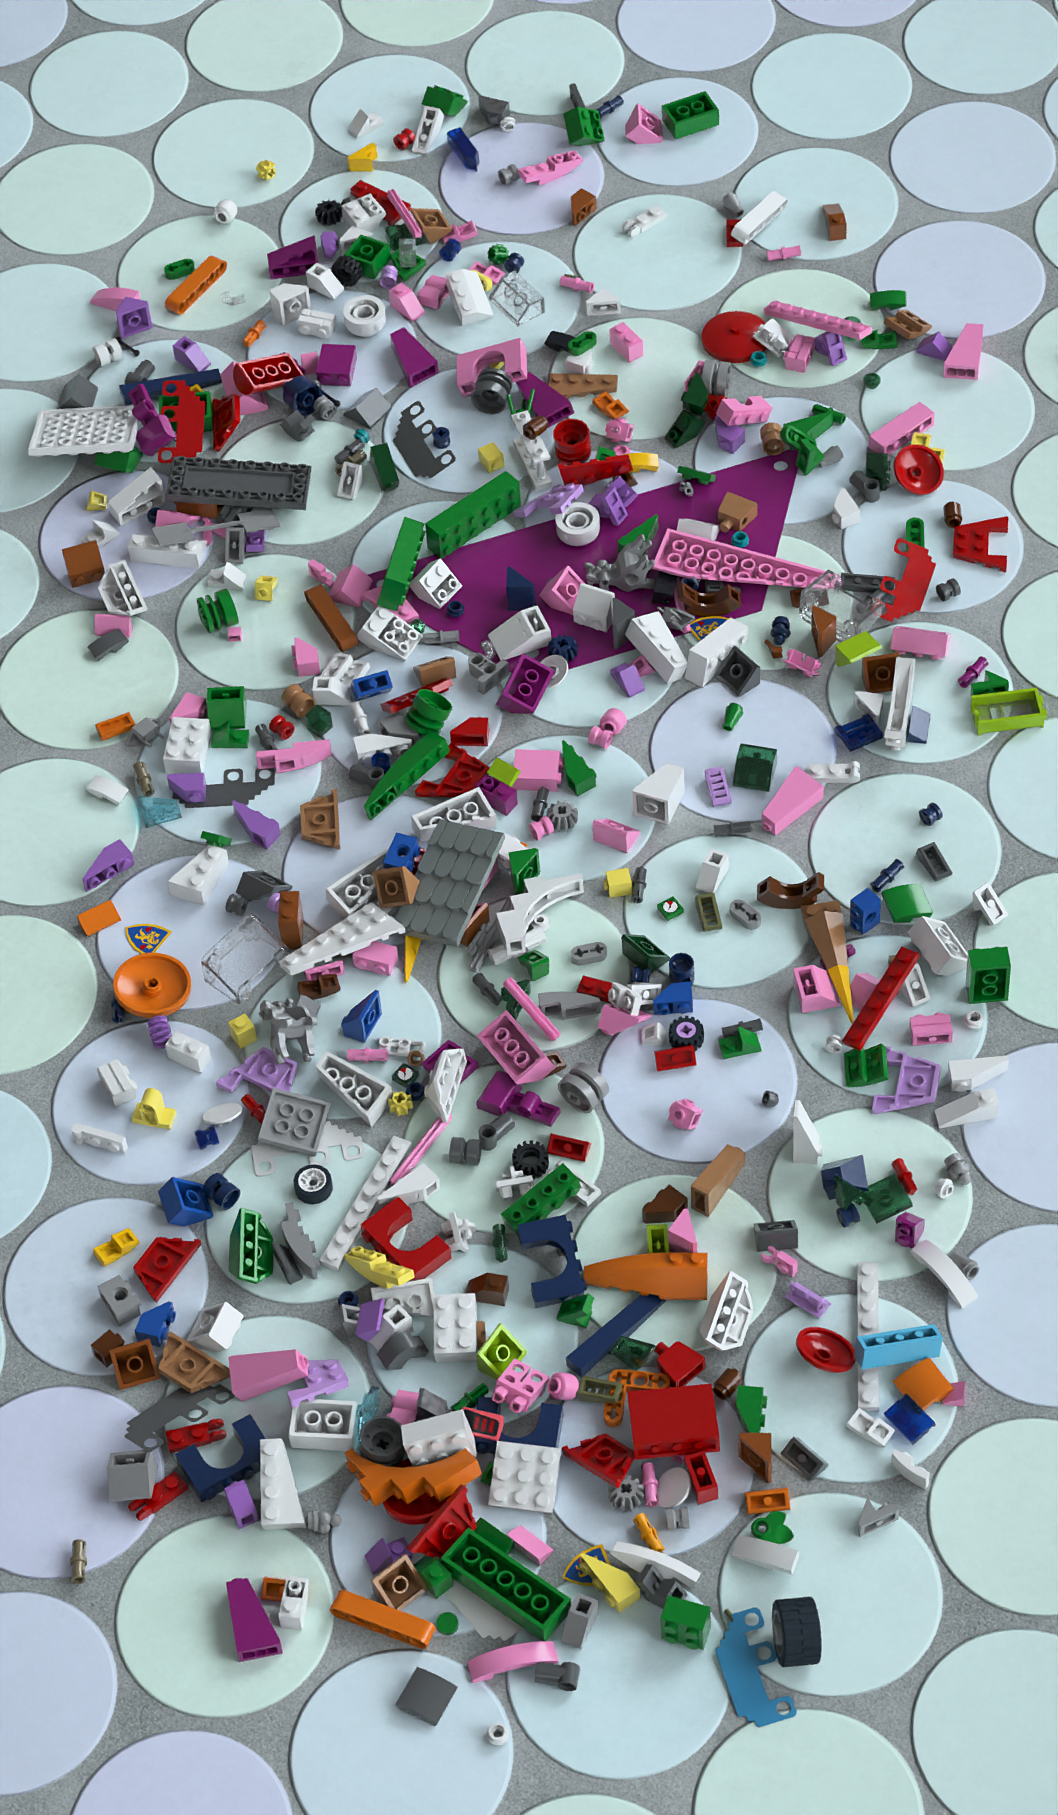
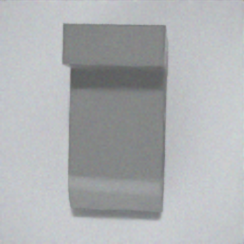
[468,653,509,695]

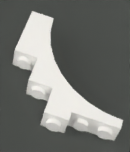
[884,657,916,751]
[496,873,584,956]

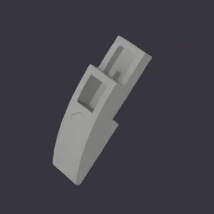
[281,1202,320,1279]

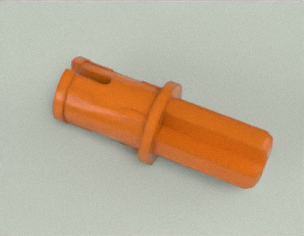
[243,320,266,347]

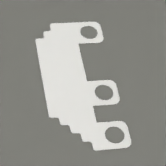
[251,1121,364,1176]
[444,1578,522,1641]

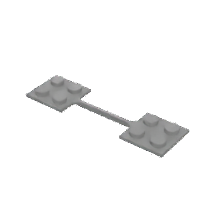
[152,509,280,547]

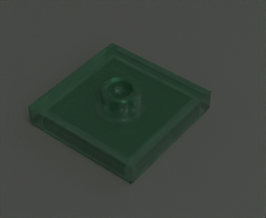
[859,1173,913,1224]

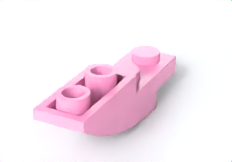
[518,150,583,185]
[256,739,332,773]

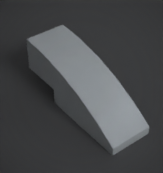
[538,991,601,1020]

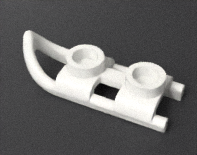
[377,1036,425,1057]

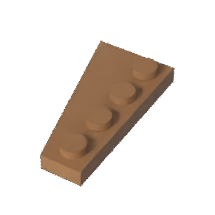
[548,373,618,399]

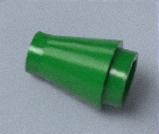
[722,703,743,731]

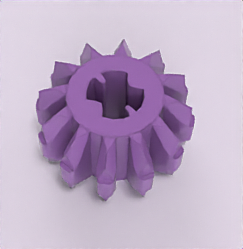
[147,1015,172,1049]

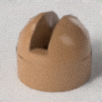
[408,1050,425,1066]

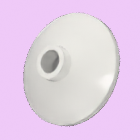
[540,655,568,688]

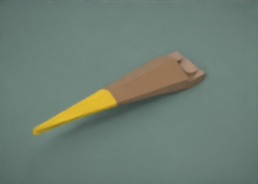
[801,900,854,1023]

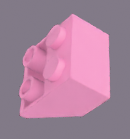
[793,965,841,1013]

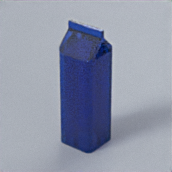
[447,127,479,172]

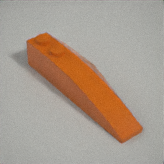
[583,1252,708,1300]

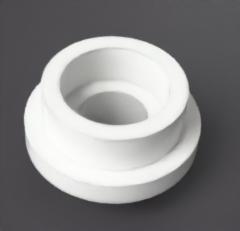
[500,117,516,132]
[531,914,550,932]
[964,1010,984,1029]
[935,1179,954,1199]
[487,1723,509,1745]

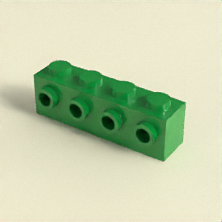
[501,1163,582,1238]

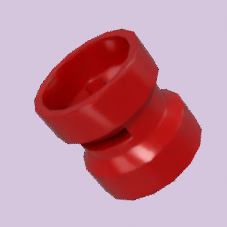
[393,128,415,150]
[269,715,295,740]

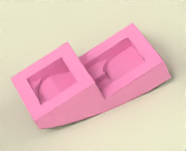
[443,220,478,244]
[469,261,505,285]

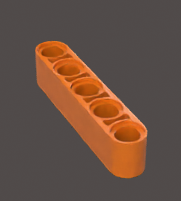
[165,255,227,315]
[329,1590,436,1649]

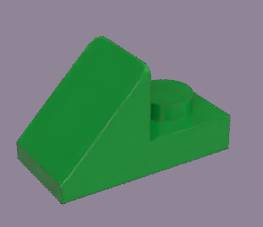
[796,438,824,476]
[970,670,1009,696]
[211,721,250,748]
[518,950,549,981]
[718,1027,762,1059]
[556,1293,594,1328]

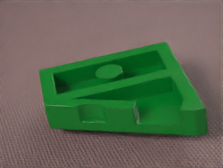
[390,246,426,282]

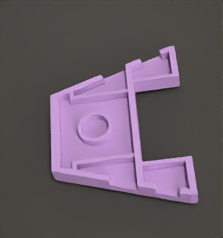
[513,483,584,518]
[872,1046,941,1114]
[216,1047,297,1109]
[287,1360,349,1408]

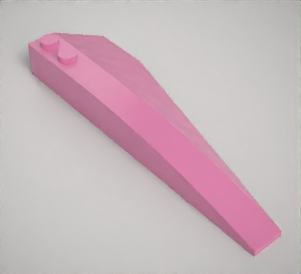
[652,528,839,590]

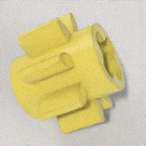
[256,159,276,181]
[388,1091,413,1116]

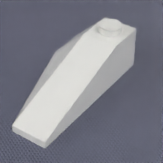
[793,1100,823,1164]

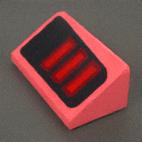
[462,1407,504,1441]

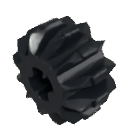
[315,200,343,226]

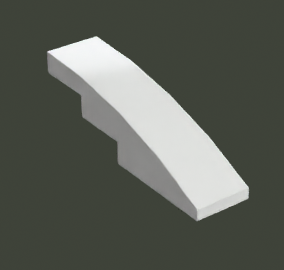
[610,1542,701,1588]

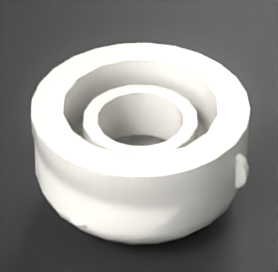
[343,295,386,337]
[555,502,600,546]

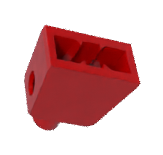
[654,1341,705,1387]

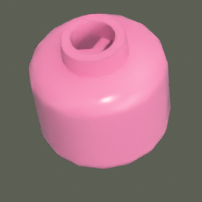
[600,708,627,736]
[547,1372,579,1401]

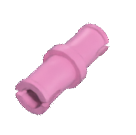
[766,245,801,261]
[560,276,594,293]
[347,1047,388,1063]
[641,1462,659,1507]

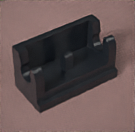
[652,571,678,605]

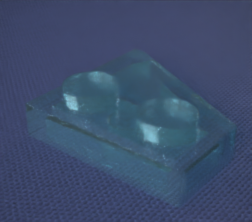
[136,796,182,828]
[356,1386,380,1443]

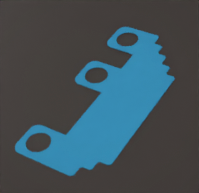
[715,1607,796,1727]

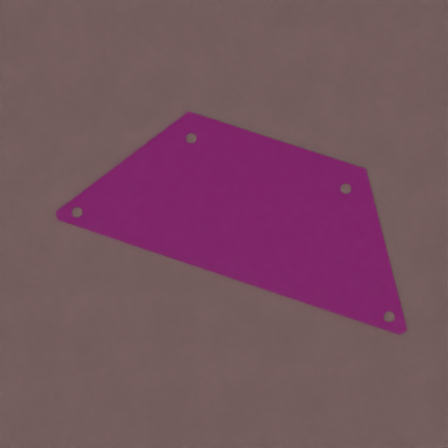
[368,449,798,673]

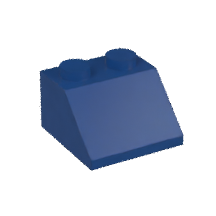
[158,1177,214,1227]

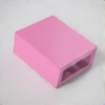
[513,749,564,791]

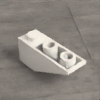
[353,733,412,765]
[377,1163,440,1210]

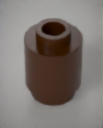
[523,415,548,440]
[943,502,962,528]
[712,1368,743,1400]

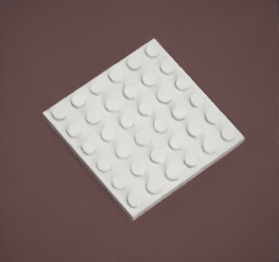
[28,405,140,457]

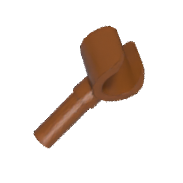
[764,640,783,659]

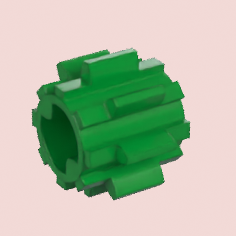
[487,244,509,265]

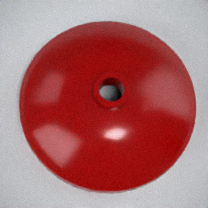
[894,444,944,495]
[796,1327,856,1373]

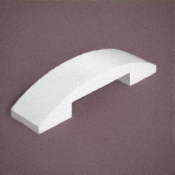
[910,1240,978,1309]

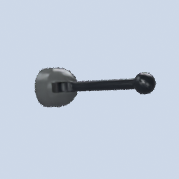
[310,378,340,407]

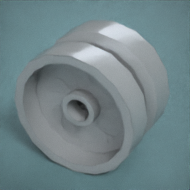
[702,360,731,398]
[558,1062,609,1114]

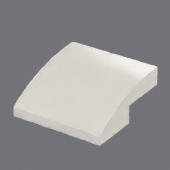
[319,653,370,688]

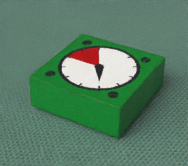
[657,896,684,921]

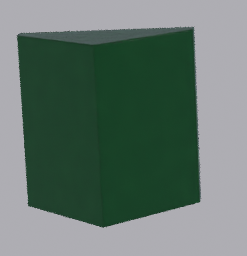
[621,934,670,975]

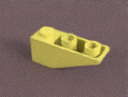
[579,1553,640,1612]

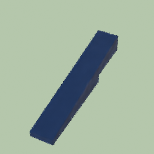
[119,368,222,405]
[566,1294,666,1378]

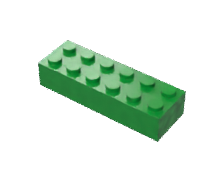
[425,471,521,559]
[376,517,426,612]
[441,1528,571,1641]

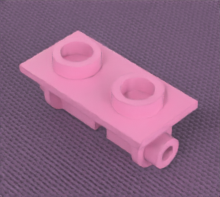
[782,649,822,677]

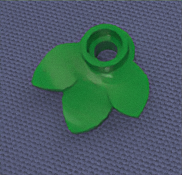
[751,1511,794,1544]

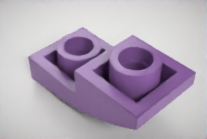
[246,529,266,552]

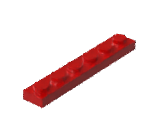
[842,947,920,1051]

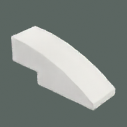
[731,1535,800,1575]

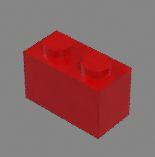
[684,1450,718,1505]

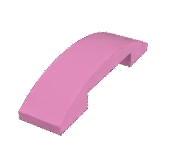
[468,1641,559,1683]

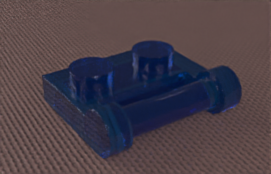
[834,713,883,752]

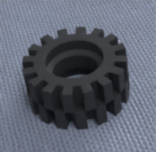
[331,255,363,287]
[512,1140,549,1179]

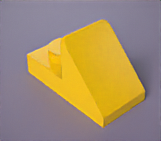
[347,142,378,172]

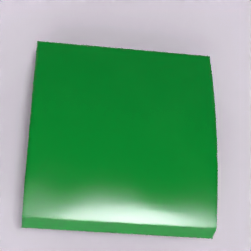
[881,883,933,923]
[844,1043,889,1087]

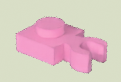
[308,559,335,588]

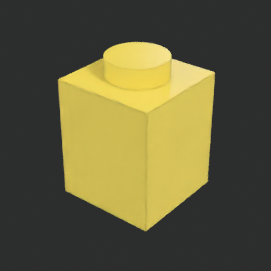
[478,442,504,473]
[603,868,632,898]
[228,1013,257,1049]

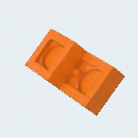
[592,391,629,420]

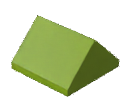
[835,631,882,667]
[476,1323,528,1380]

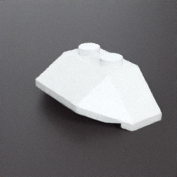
[98,560,147,616]
[424,1048,467,1123]
[700,1271,754,1351]

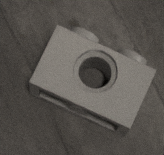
[98,1275,142,1326]

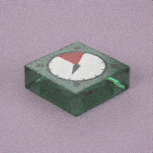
[391,1063,420,1088]

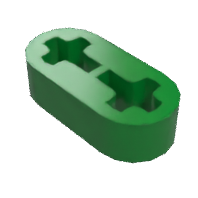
[164,259,195,280]
[568,331,597,356]

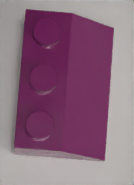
[496,654,555,714]

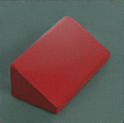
[547,1133,591,1162]

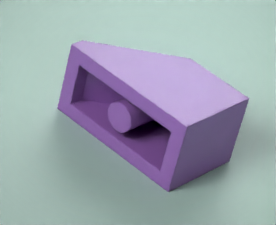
[715,415,745,454]
[167,773,206,803]

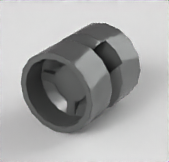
[449,1137,482,1166]

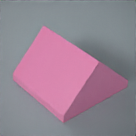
[329,564,373,608]
[593,818,640,853]
[850,973,899,1010]
[668,1208,697,1253]

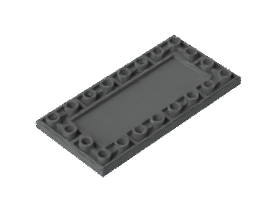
[165,456,312,510]

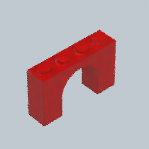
[360,1197,452,1282]

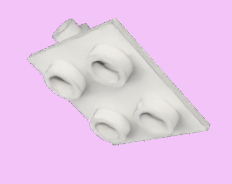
[752,318,795,358]

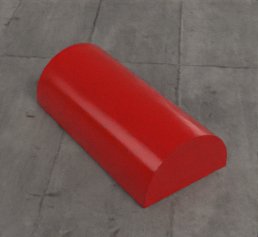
[233,353,303,395]

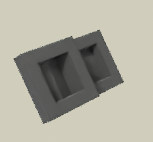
[87,629,129,661]

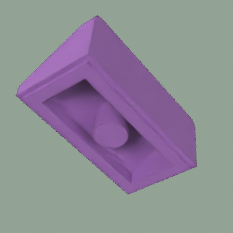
[356,1298,384,1342]

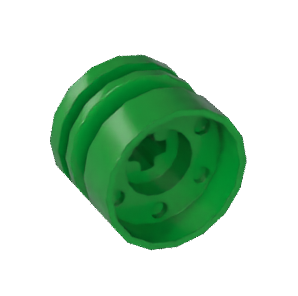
[197,588,239,634]
[404,689,452,735]

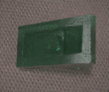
[501,979,531,1020]
[834,1175,874,1211]

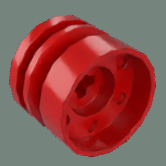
[553,419,592,465]

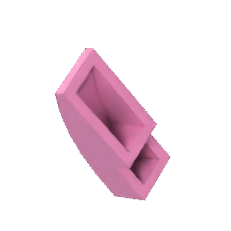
[90,287,140,311]

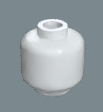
[214,199,238,224]

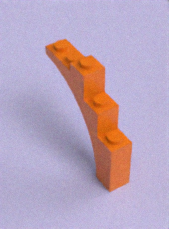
[344,1448,482,1507]

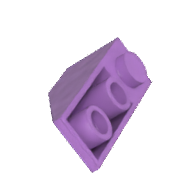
[232,800,281,850]
[82,839,134,892]

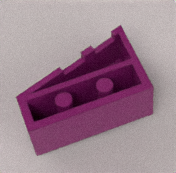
[267,235,319,279]

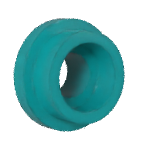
[750,351,767,367]
[353,429,370,443]
[731,531,749,548]

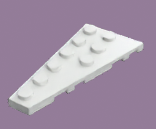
[279,902,406,976]

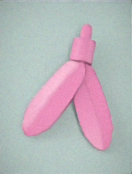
[202,517,226,545]

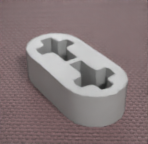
[730,900,761,930]
[571,942,607,965]

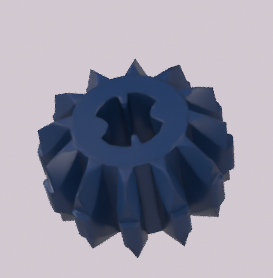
[548,634,578,663]

